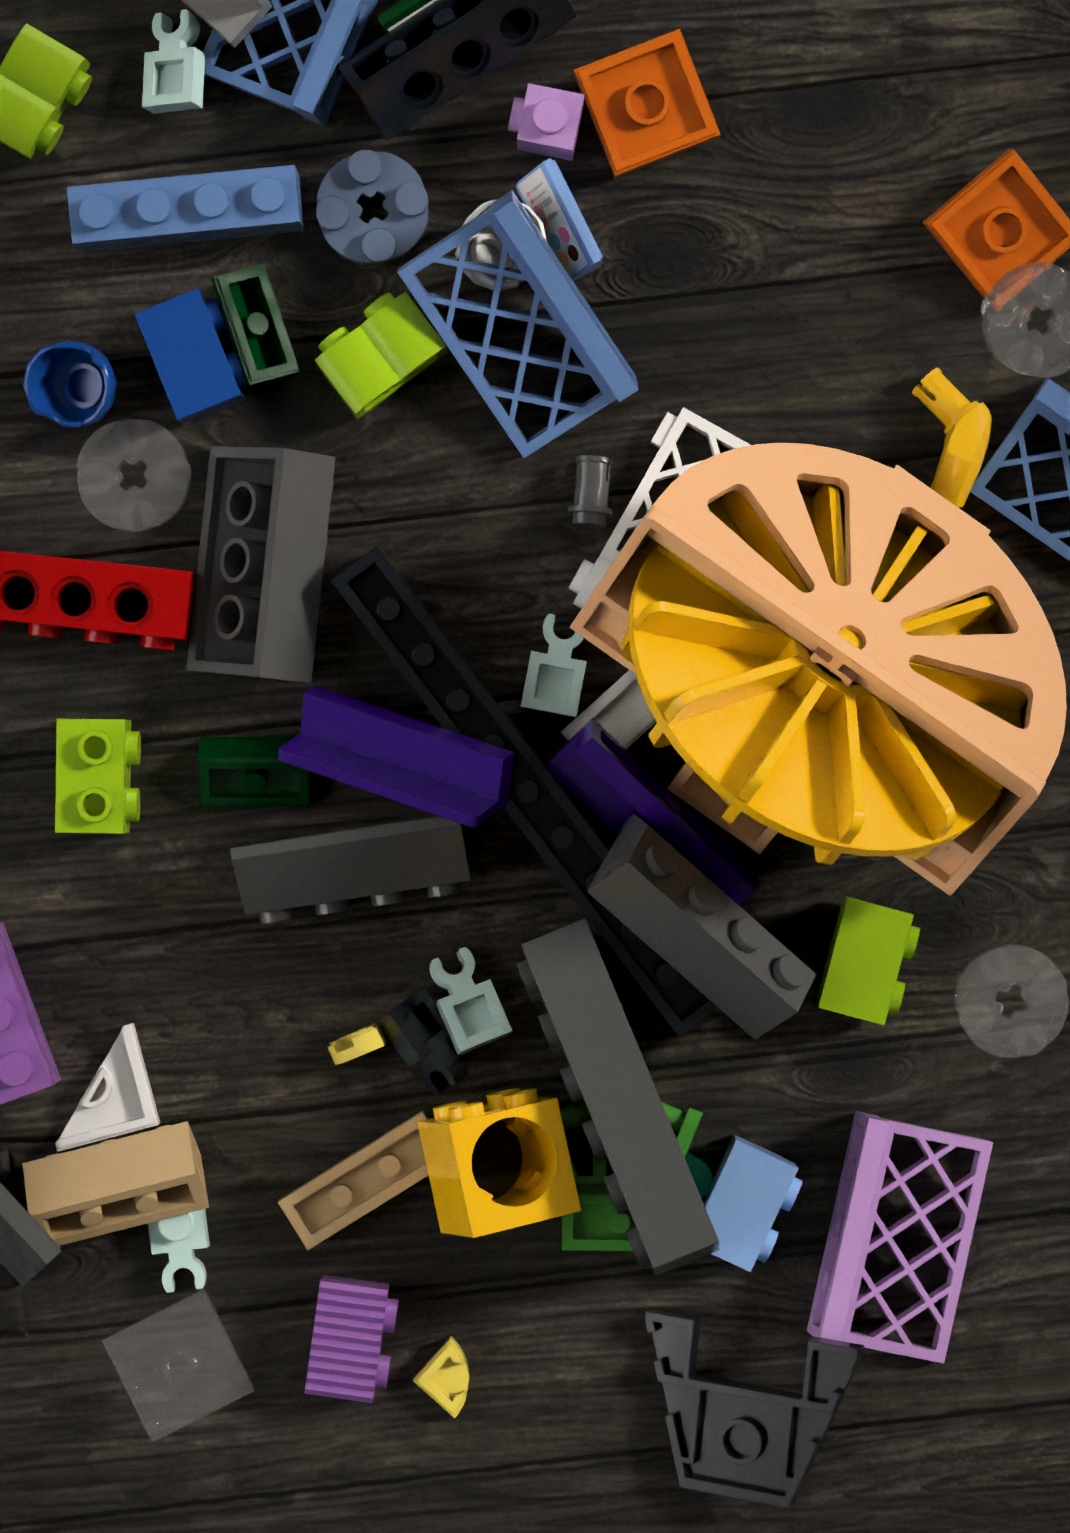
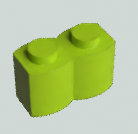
[0,23,92,161]
[315,292,448,419]

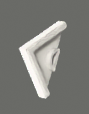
[55,1023,160,1152]

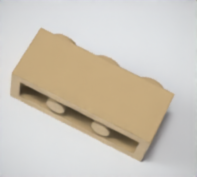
[22,1121,209,1246]

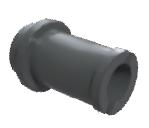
[567,455,613,528]

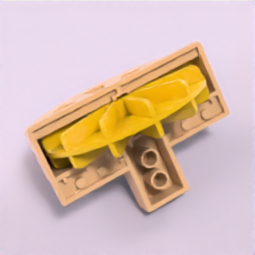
[569,443,1067,896]

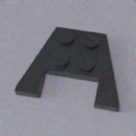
[645,1308,864,1508]

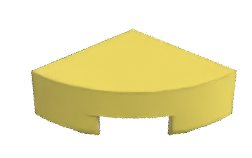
[328,1023,387,1065]
[413,1336,470,1418]

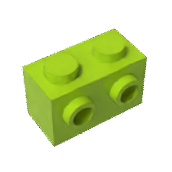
[55,719,141,834]
[814,895,920,1026]

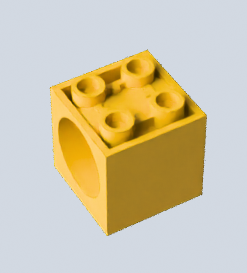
[417,1088,581,1238]

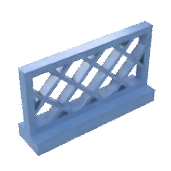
[203,0,378,126]
[397,190,638,458]
[970,377,1070,561]

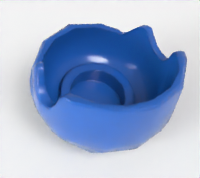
[23,341,117,428]

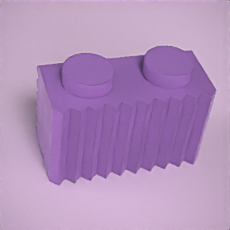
[305,1275,399,1403]

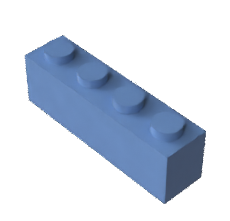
[67,165,305,253]

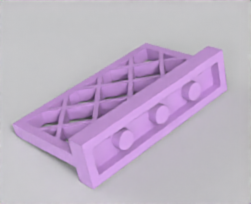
[807,1111,993,1364]

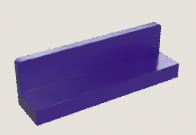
[278,685,514,827]
[547,718,754,905]

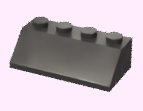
[186,446,335,683]
[587,814,816,1040]
[230,816,472,924]

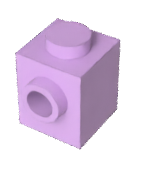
[508,83,584,161]

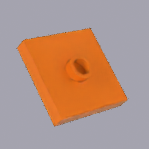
[574,29,721,179]
[922,148,1070,310]

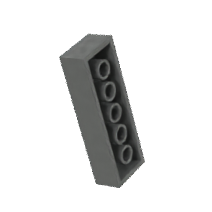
[516,918,719,1276]

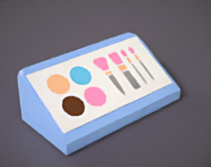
[516,158,603,281]

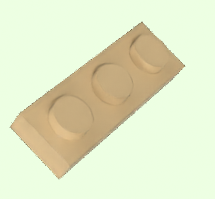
[278,1110,428,1250]

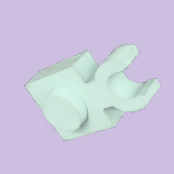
[142,9,205,114]
[521,614,587,717]
[430,947,512,1056]
[148,1209,210,1293]

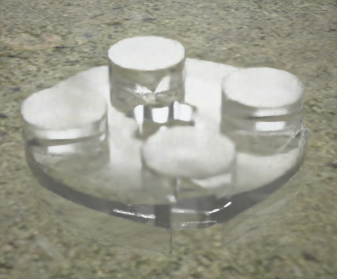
[981,262,1070,378]
[77,419,192,533]
[953,944,1069,1058]

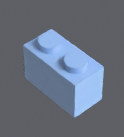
[703,1135,803,1272]

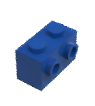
[135,288,246,425]

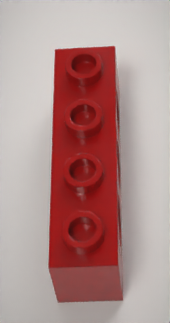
[0,551,197,651]

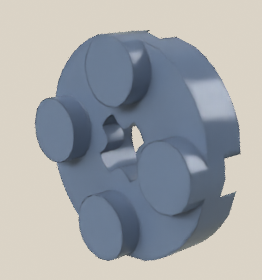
[316,150,429,266]

